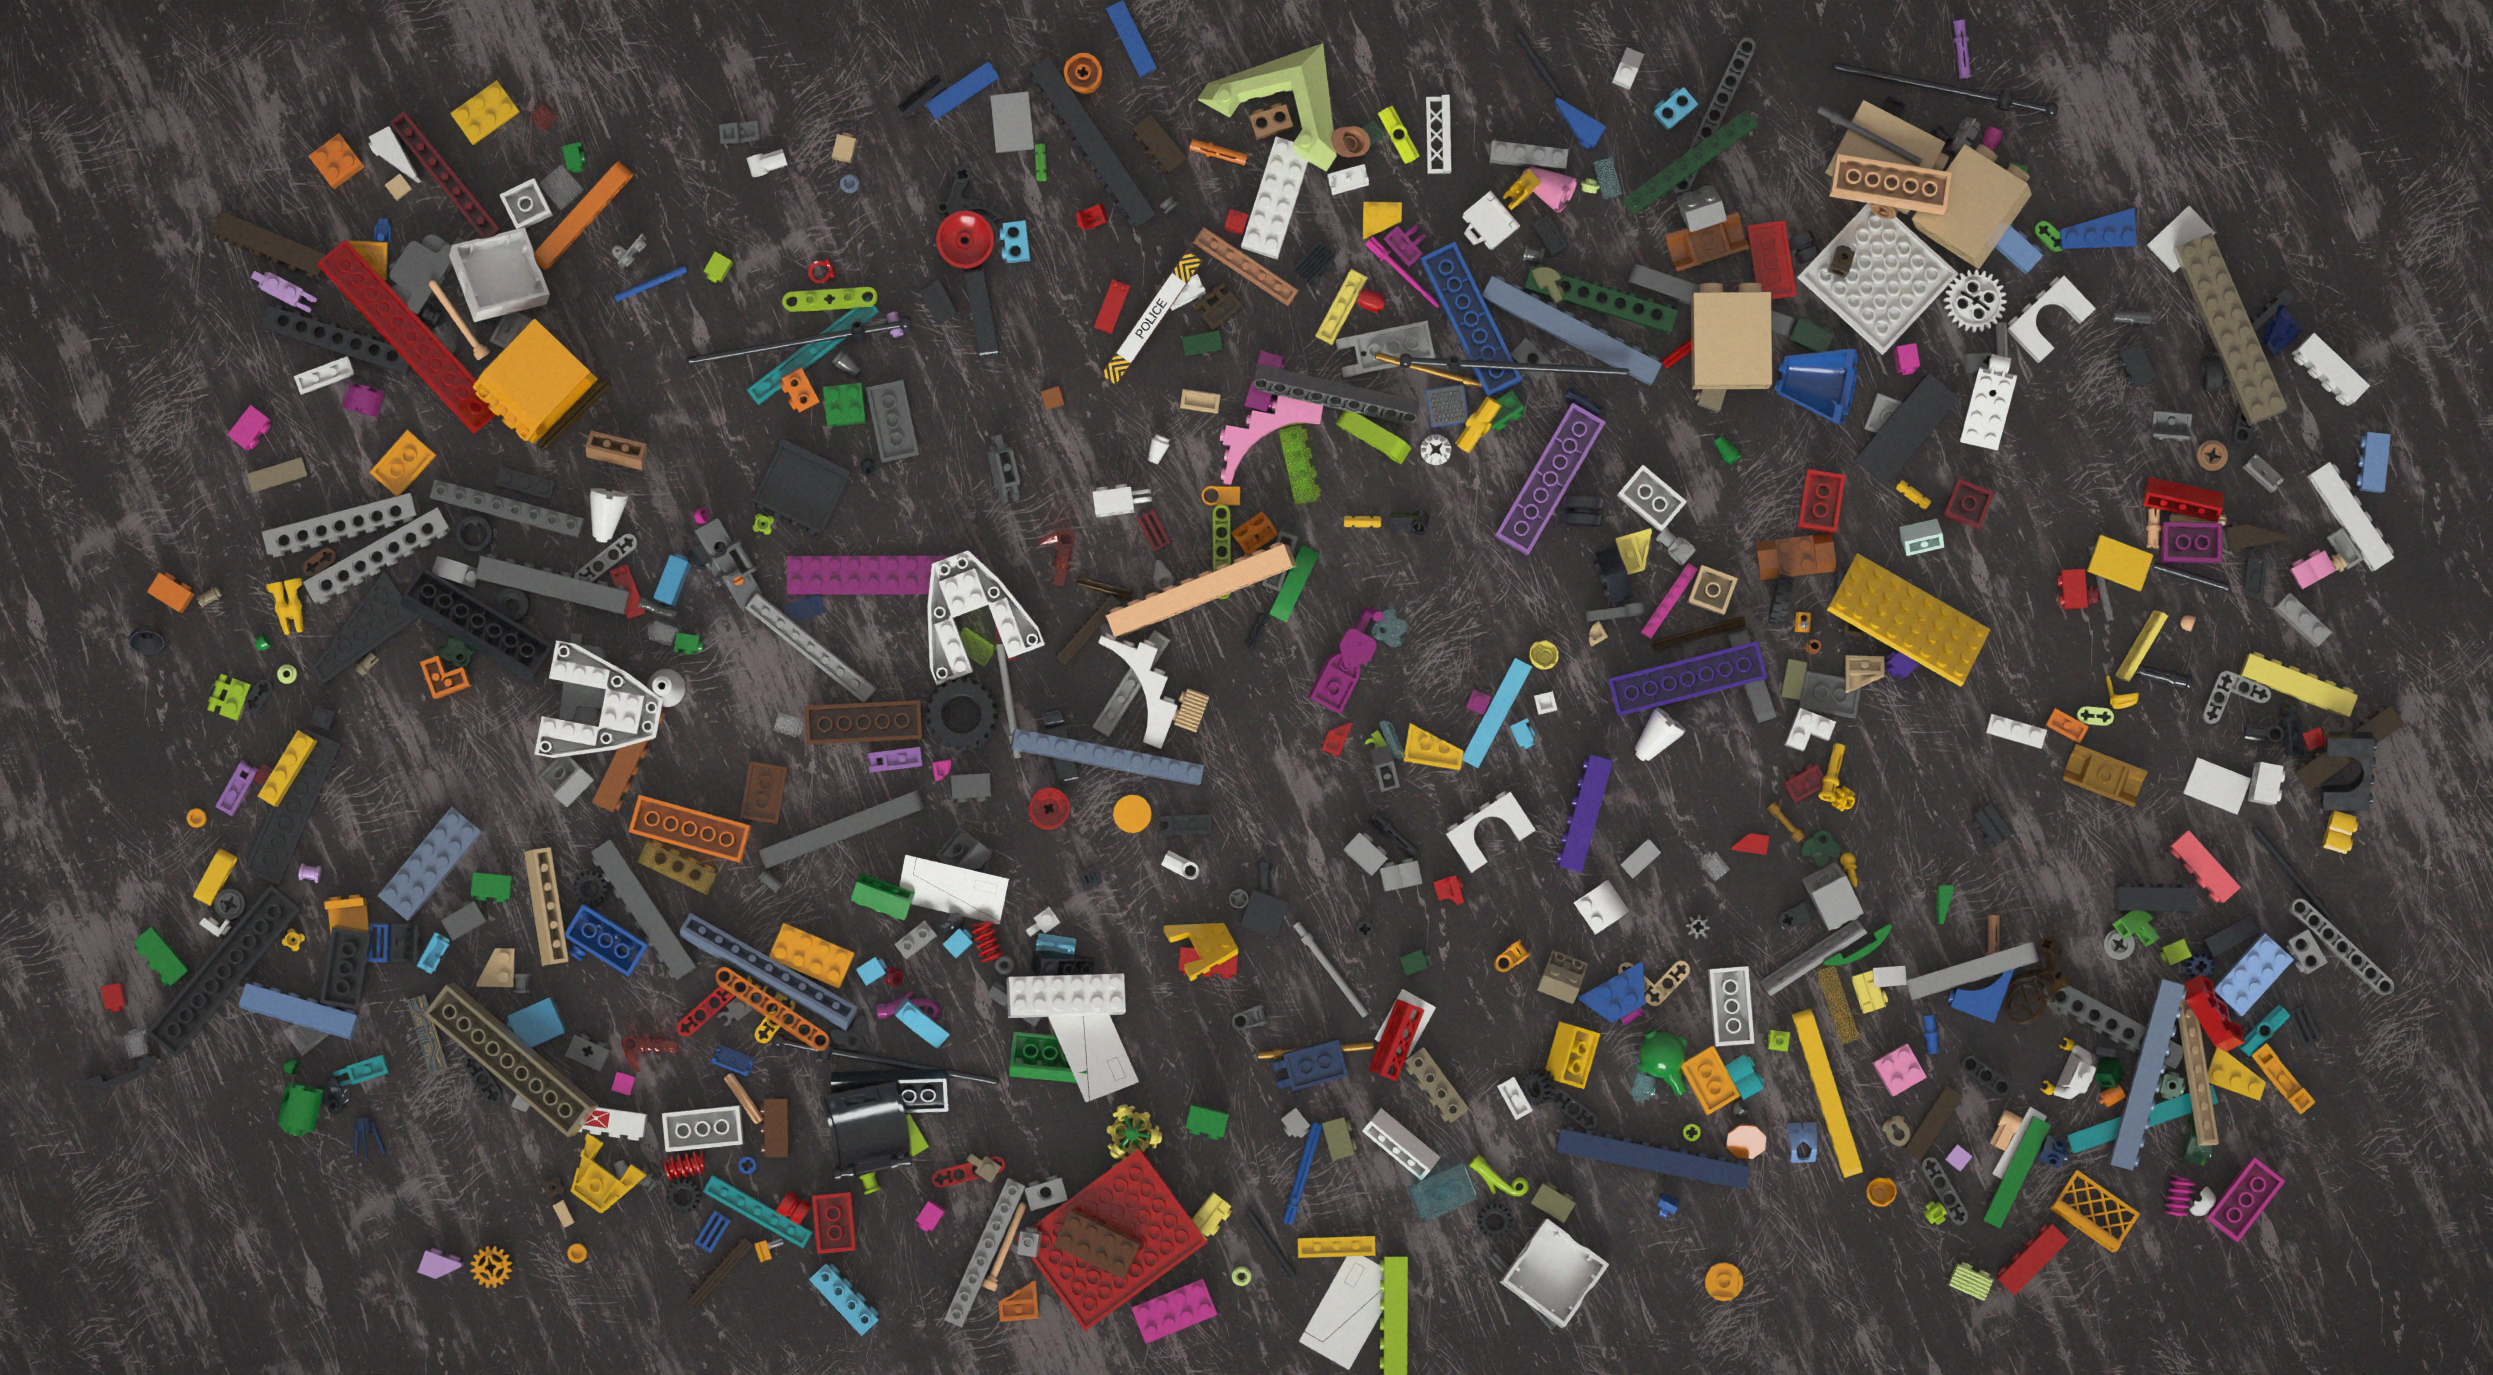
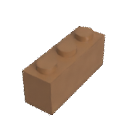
[586,431,648,470]

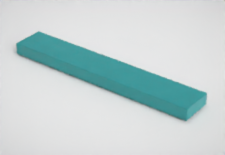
[703,1175,813,1248]

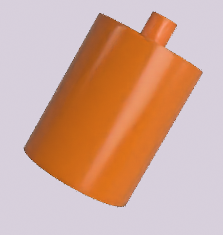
[2099,1085,2126,1108]

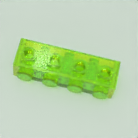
[1279,425,1321,506]

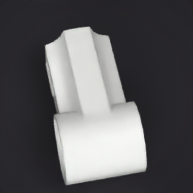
[747,149,787,177]
[1161,850,1200,880]

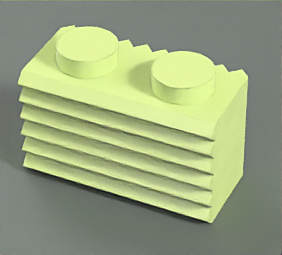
[1947,1262,1993,1301]

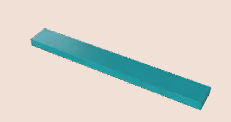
[747,297,880,405]
[2066,1085,2219,1154]

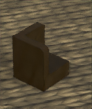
[1842,620,1863,638]

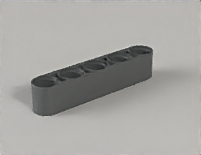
[1727,628,1776,723]

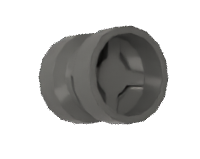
[1229,889,1248,908]

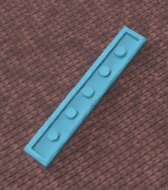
[1462,658,1532,768]

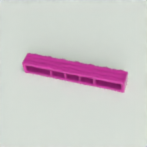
[1640,563,1698,639]

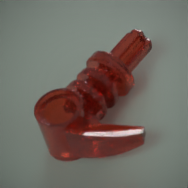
[1037,530,1075,586]
[621,1035,679,1073]

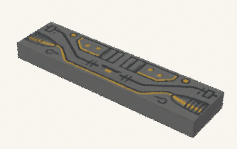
[407,994,449,1074]

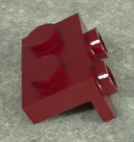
[1783,763,1824,803]

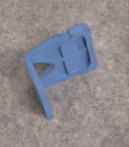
[1786,1122,1818,1163]

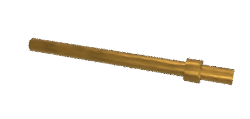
[1375,352,1482,388]
[1258,1042,1374,1060]

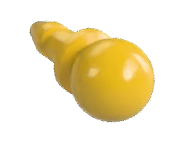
[1840,853,1857,887]

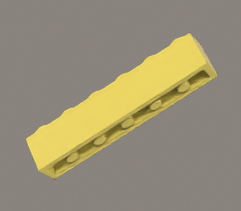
[2240,652,2358,718]

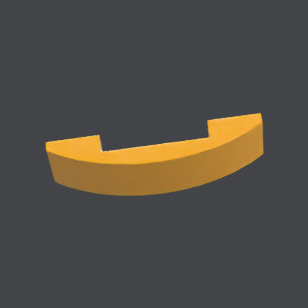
[2251,1043,2315,1114]

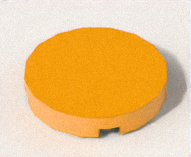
[1113,795,1152,833]
[1704,1262,1743,1301]

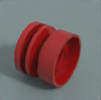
[1028,788,1070,830]

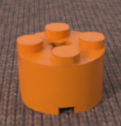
[1064,53,1103,94]

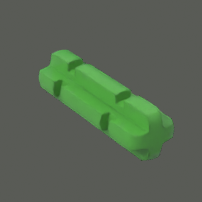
[1035,144,1047,181]

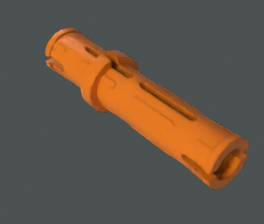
[1189,139,1248,166]

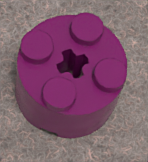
[341,382,385,417]

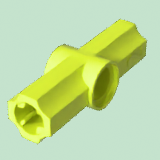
[1378,106,1420,164]

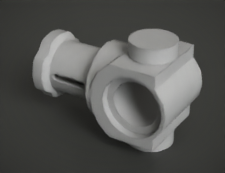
[1656,527,1696,565]

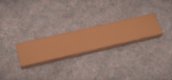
[1193,227,1299,306]

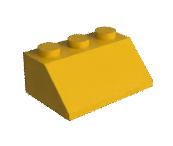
[1545,1022,1600,1089]

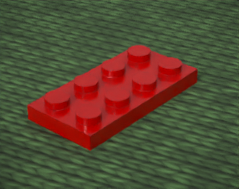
[1747,220,1797,300]

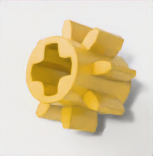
[1832,786,1855,811]

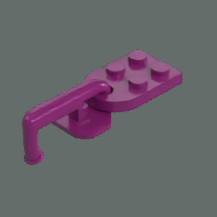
[1307,607,1384,714]

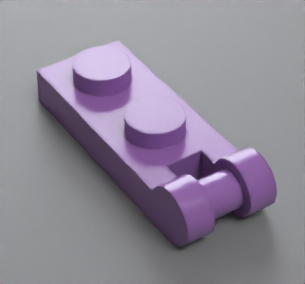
[867,747,923,773]
[215,760,259,816]

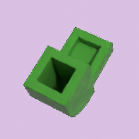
[2112,911,2160,947]

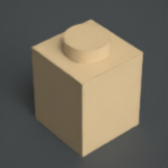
[832,132,857,163]

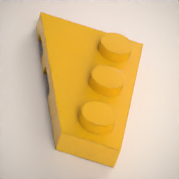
[1403,723,1464,771]

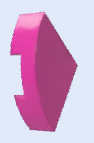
[932,759,952,781]

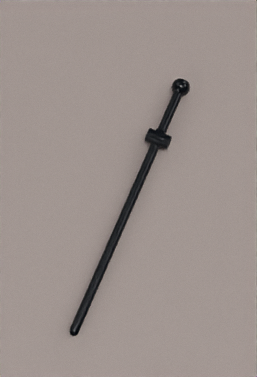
[1832,63,2058,117]
[686,316,912,364]
[1400,353,1630,376]
[772,1034,999,1085]

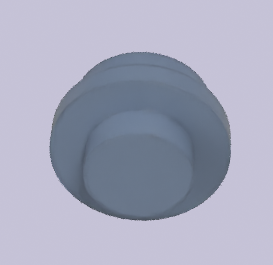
[840,174,859,193]

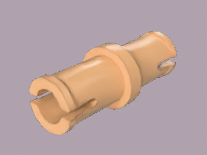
[2146,509,2161,548]

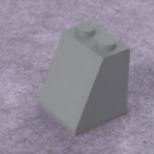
[1802,862,1863,931]

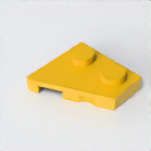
[1363,202,1402,239]

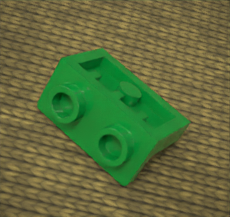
[1490,390,1525,431]

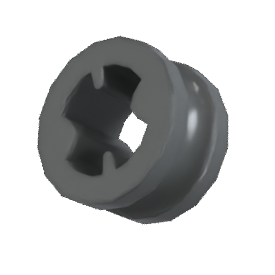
[1160,196,1179,214]

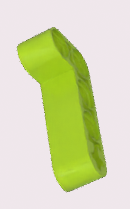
[1336,410,1412,465]

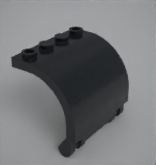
[820,1082,912,1181]

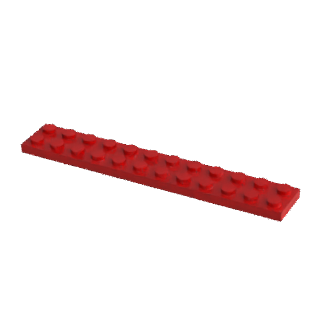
[317,239,496,434]

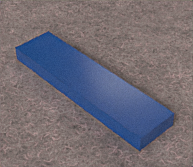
[1106,0,1157,77]
[925,61,999,120]

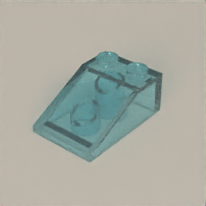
[1407,1163,1478,1222]

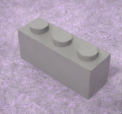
[2273,593,2332,647]

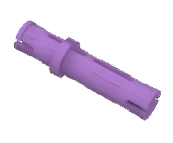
[1953,20,1971,79]

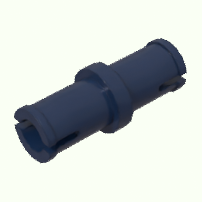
[1564,387,1603,417]

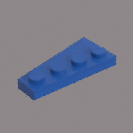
[2059,208,2137,249]

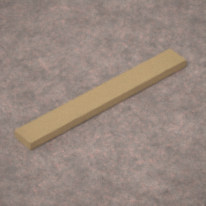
[2178,999,2219,1145]

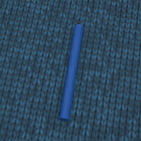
[614,265,687,302]

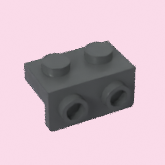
[2150,409,2192,441]

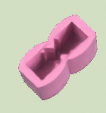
[2289,549,2336,589]

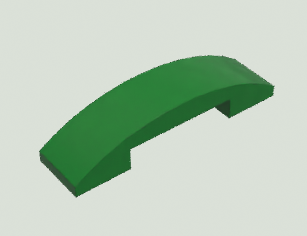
[1269,545,1319,623]
[1822,924,1892,966]

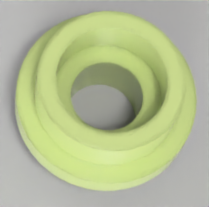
[1581,178,1600,193]
[277,665,297,684]
[1232,1266,1251,1286]

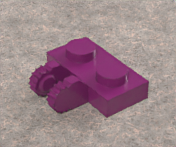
[1383,225,1427,267]

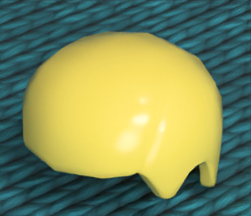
[1529,640,1559,669]

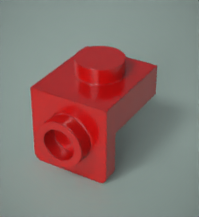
[1075,203,1109,230]

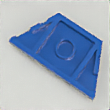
[1578,962,1646,1023]

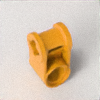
[1494,939,1531,972]

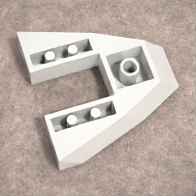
[928,551,1045,685]
[535,640,663,758]

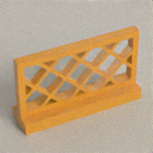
[2049,1170,2140,1253]

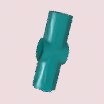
[2238,1004,2290,1056]

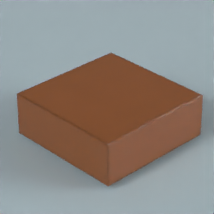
[1041,386,1064,411]

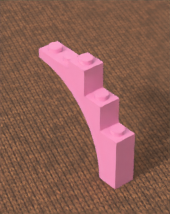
[1220,396,1323,486]

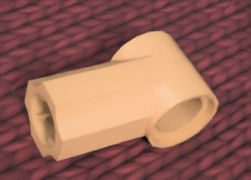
[1990,1109,2023,1151]

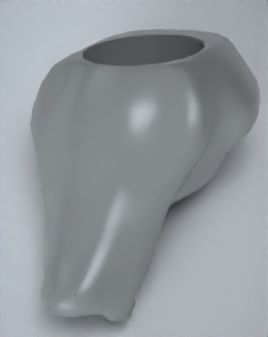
[1153,560,1175,591]

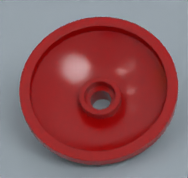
[936,211,994,268]

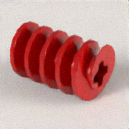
[970,921,1003,963]
[664,1150,705,1180]

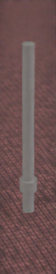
[996,644,1022,759]
[1293,922,1369,1018]

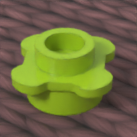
[753,513,774,535]

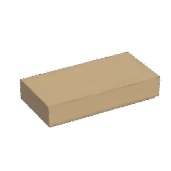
[1180,389,1221,414]

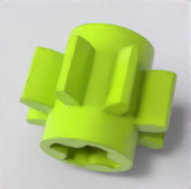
[1923,1201,1947,1225]

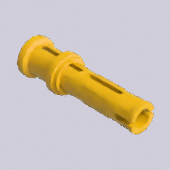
[1818,743,1845,802]

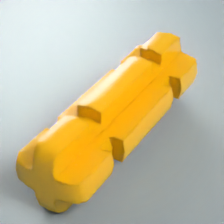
[1896,480,1931,510]
[1344,516,1381,528]

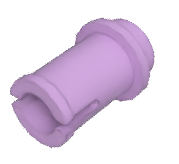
[886,312,904,337]

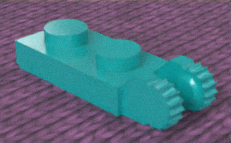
[333,1055,389,1087]

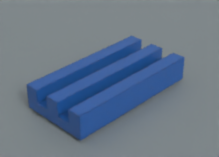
[369,923,389,962]
[694,1210,731,1253]

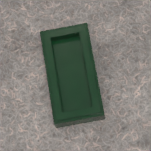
[1182,330,1223,357]

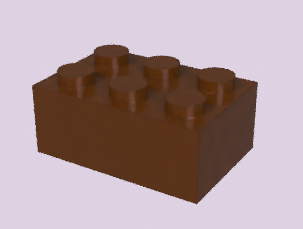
[761,1098,791,1157]

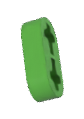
[2034,221,2063,252]

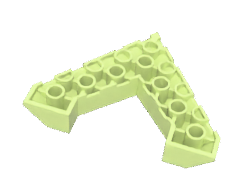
[1198,43,1337,171]

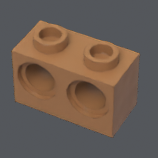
[1250,103,1293,140]

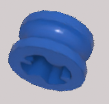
[568,943,587,961]
[739,1157,757,1174]

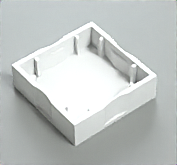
[449,227,550,322]
[1500,1219,1609,1328]

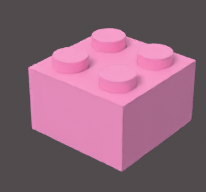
[1872,1043,1926,1096]

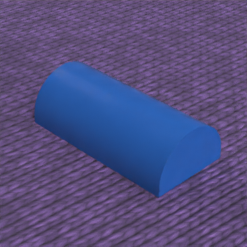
[564,903,649,977]

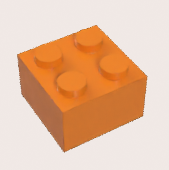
[309,133,365,189]

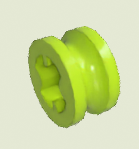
[1683,1124,1700,1141]

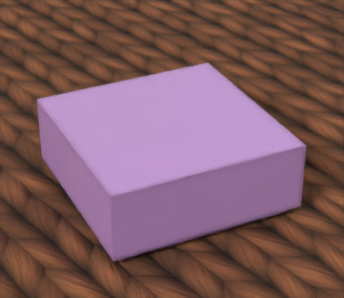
[1945,1144,1972,1172]

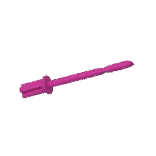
[1365,236,1439,307]

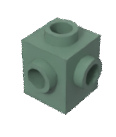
[2158,1071,2185,1100]

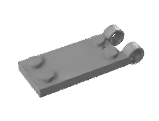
[1336,321,1435,378]

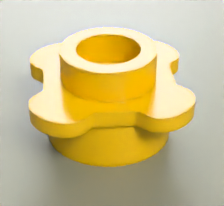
[282,928,305,951]

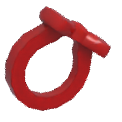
[808,259,836,284]

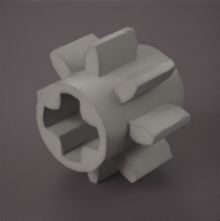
[1685,915,1710,939]

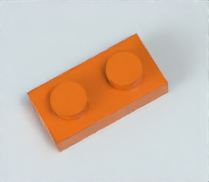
[2045,708,2089,744]

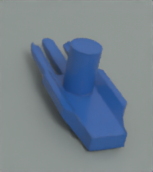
[374,219,391,257]

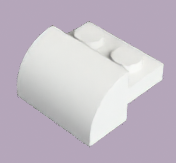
[1574,880,1629,935]

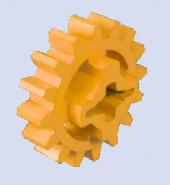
[470,1246,513,1288]

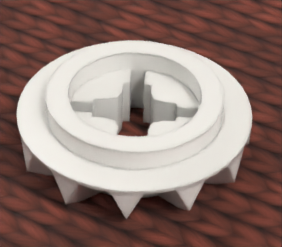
[1421,435,1451,465]

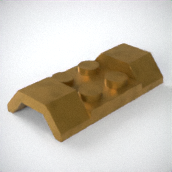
[2062,744,2148,807]

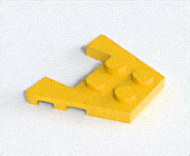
[1164,923,1238,981]
[571,1133,647,1213]

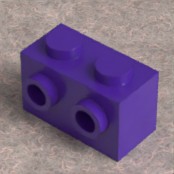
[1885,649,1919,680]

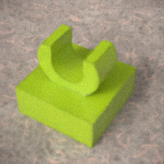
[1365,730,1387,749]

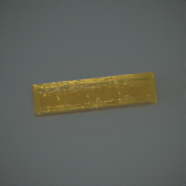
[1816,965,1860,1045]

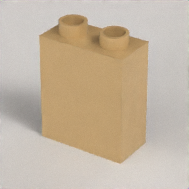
[1825,100,1949,215]
[1912,144,2032,269]
[1691,283,1772,389]

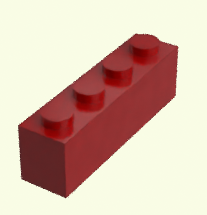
[2143,477,2224,522]
[1996,1223,2069,1295]

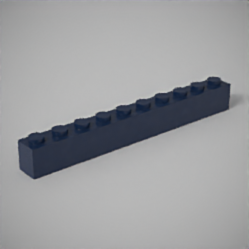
[1556,1126,1750,1189]

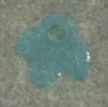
[1372,609,1409,647]

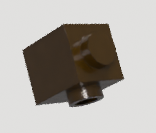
[1827,245,1855,278]

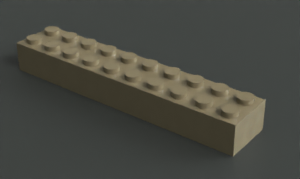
[2174,233,2287,426]
[424,983,598,1137]

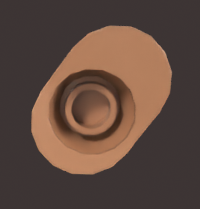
[1331,126,1370,157]

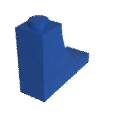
[1947,969,2014,1023]

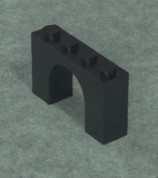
[2320,731,2377,811]

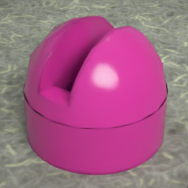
[693,508,709,524]

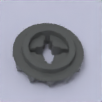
[214,889,245,919]

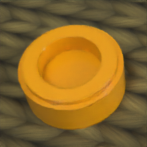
[187,808,207,828]
[567,1243,587,1263]

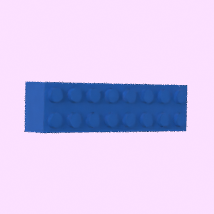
[1420,242,1522,397]

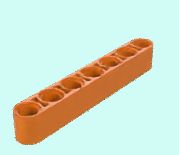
[534,161,633,271]
[716,967,829,1051]

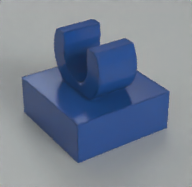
[1657,1193,1680,1218]

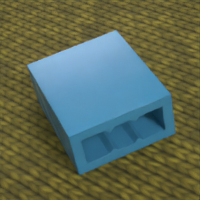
[653,553,691,607]
[506,997,567,1048]

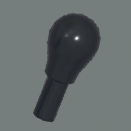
[938,913,964,934]

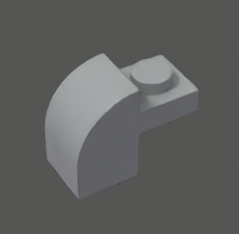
[432,556,477,588]

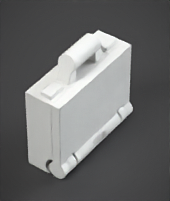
[1463,191,1520,250]

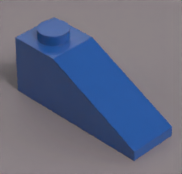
[1554,97,1606,149]

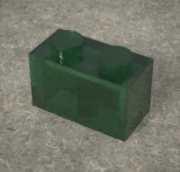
[1788,317,1834,353]

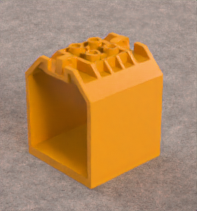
[473,319,599,444]

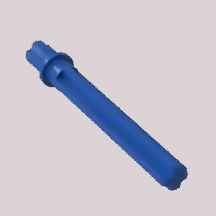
[1283,1122,1322,1225]

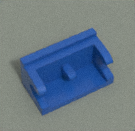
[711,1044,755,1076]

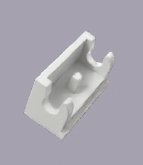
[1327,164,1369,195]
[1171,274,1206,311]

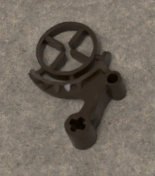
[2005,936,2072,1025]

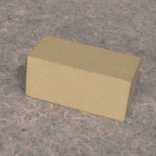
[553,1200,575,1228]

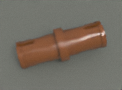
[1805,639,1821,654]

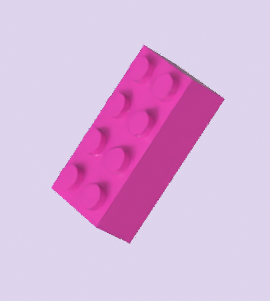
[2204,1157,2285,1242]
[1131,1278,1218,1344]

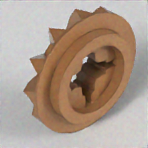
[1868,203,1898,219]
[2197,440,2228,471]

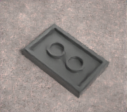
[1799,671,1861,719]

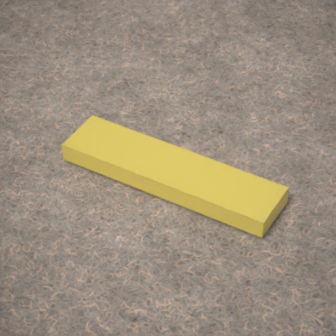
[1315,269,1368,345]
[2115,610,2168,682]

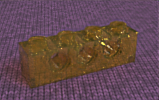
[637,840,718,895]

